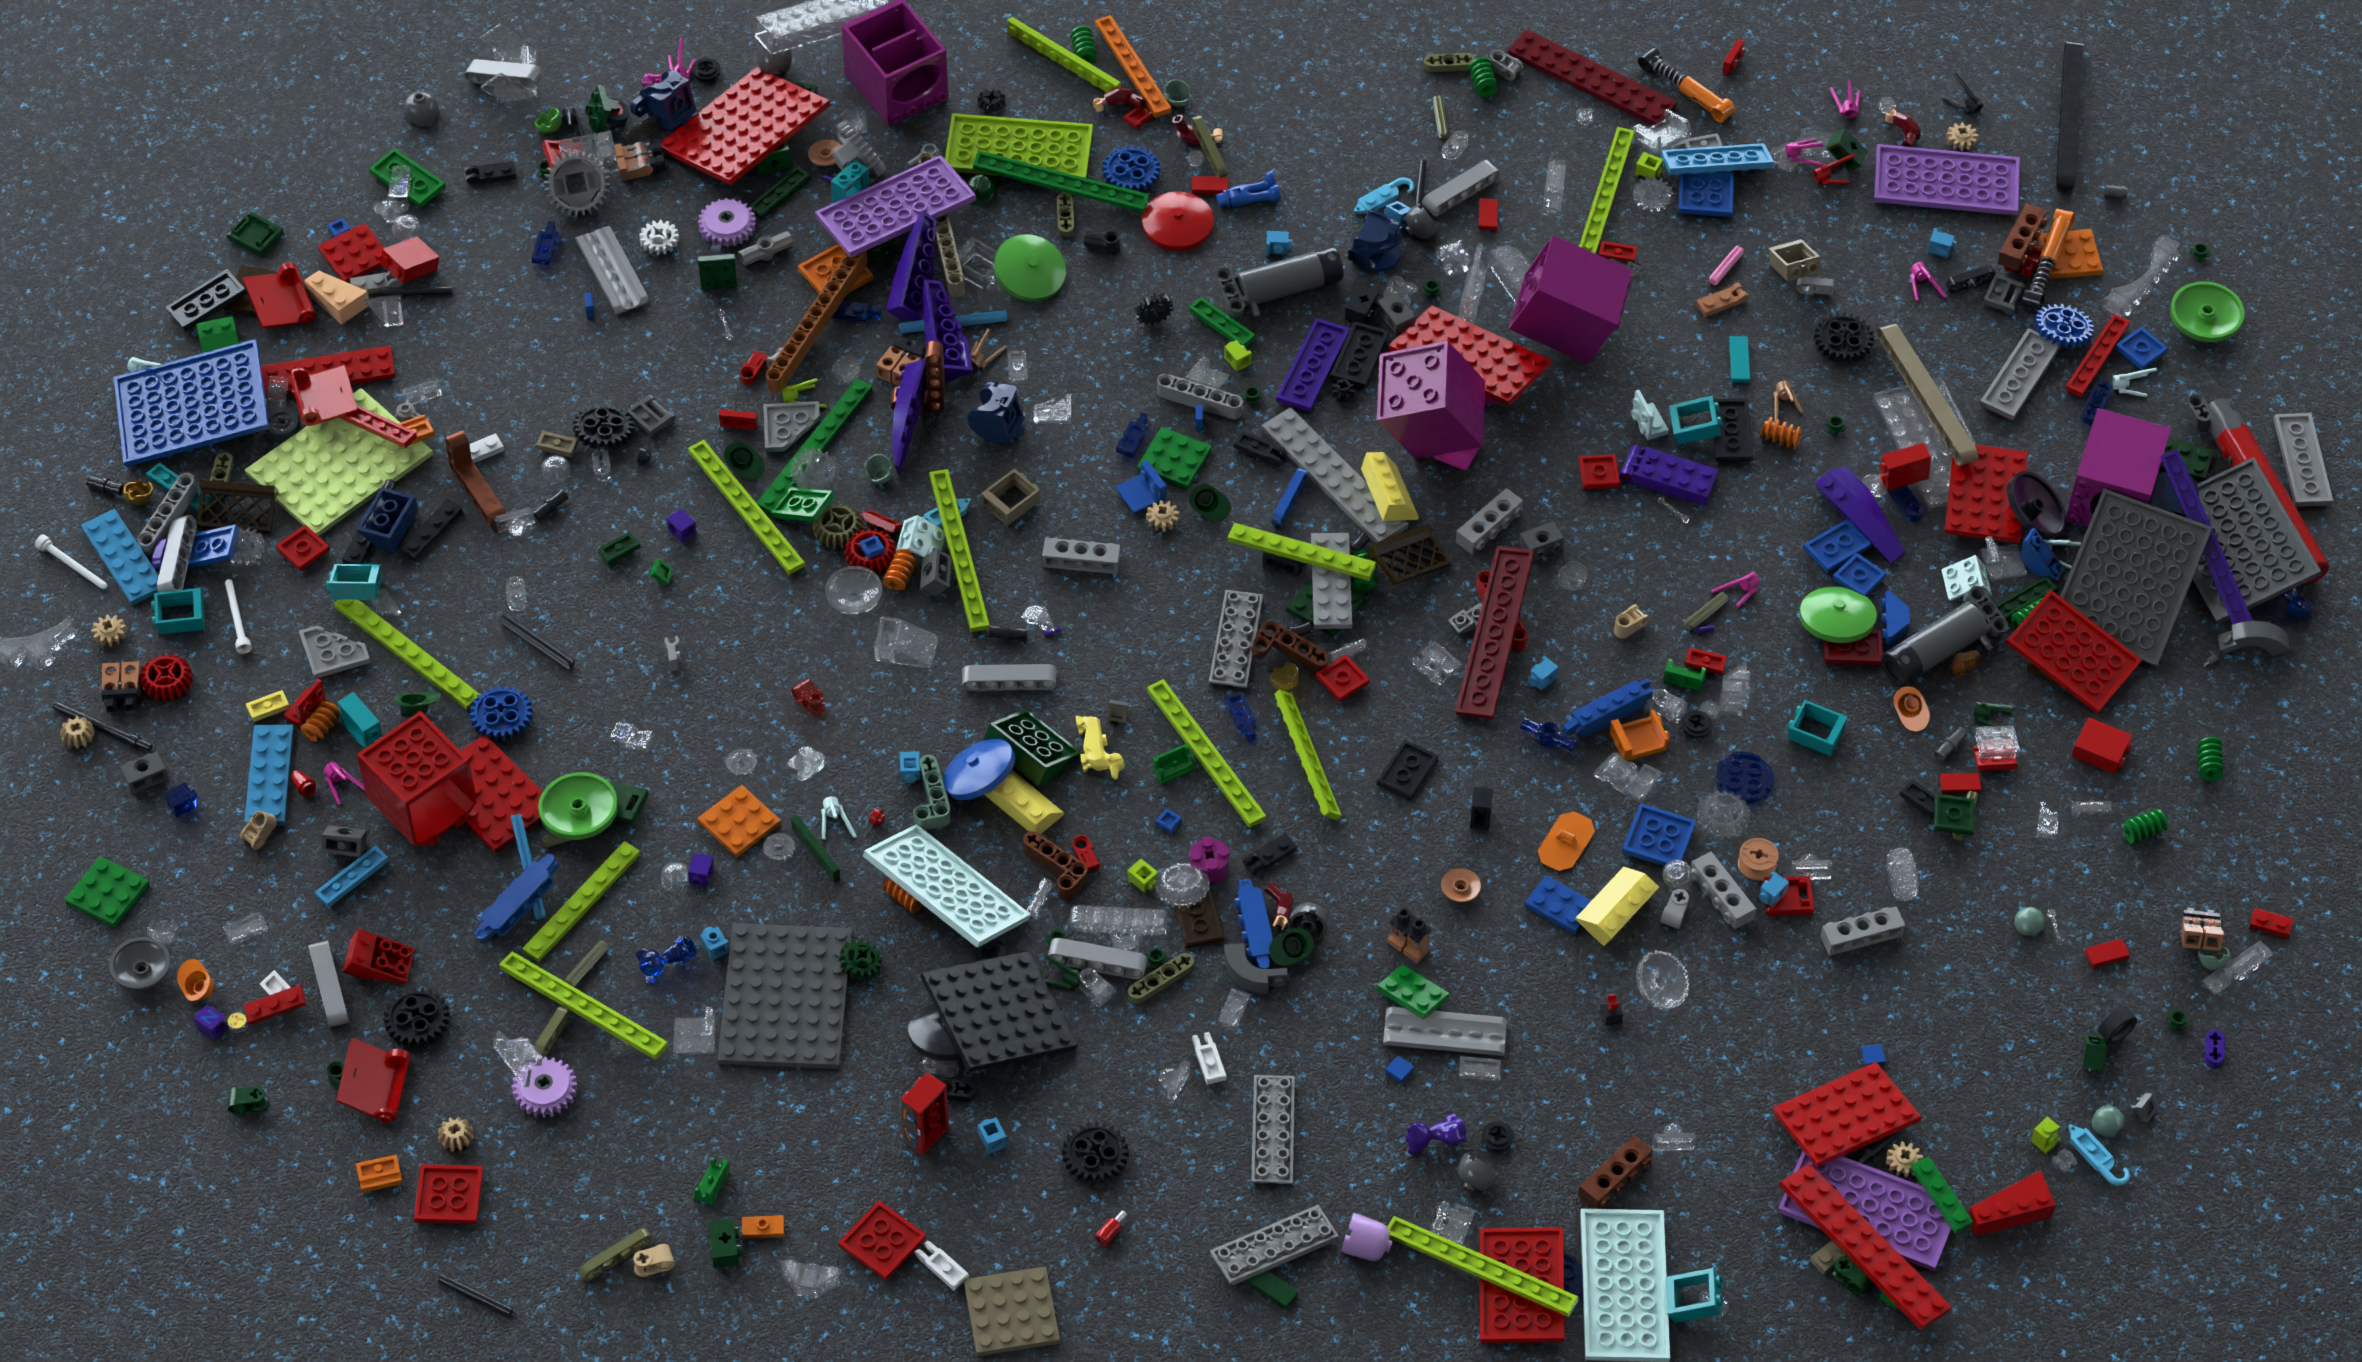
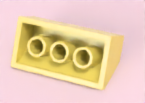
[1361,452,1419,521]
[984,770,1064,834]
[1575,867,1659,946]

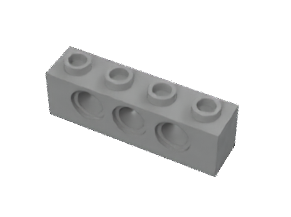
[1455,488,1523,555]
[1042,538,1120,574]
[1690,852,1756,929]
[1820,906,1906,956]

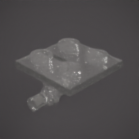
[1980,536,2027,581]
[673,1007,715,1054]

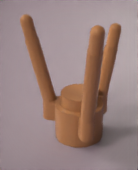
[970,329,1007,371]
[1773,381,1803,422]

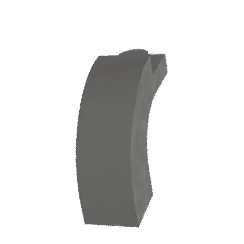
[2219,621,2290,656]
[1224,943,1288,994]

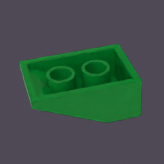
[196,316,239,353]

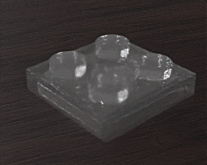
[1975,726,2020,759]

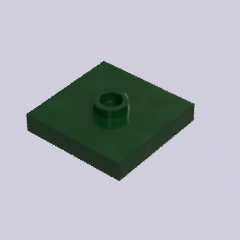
[1933,794,1974,836]

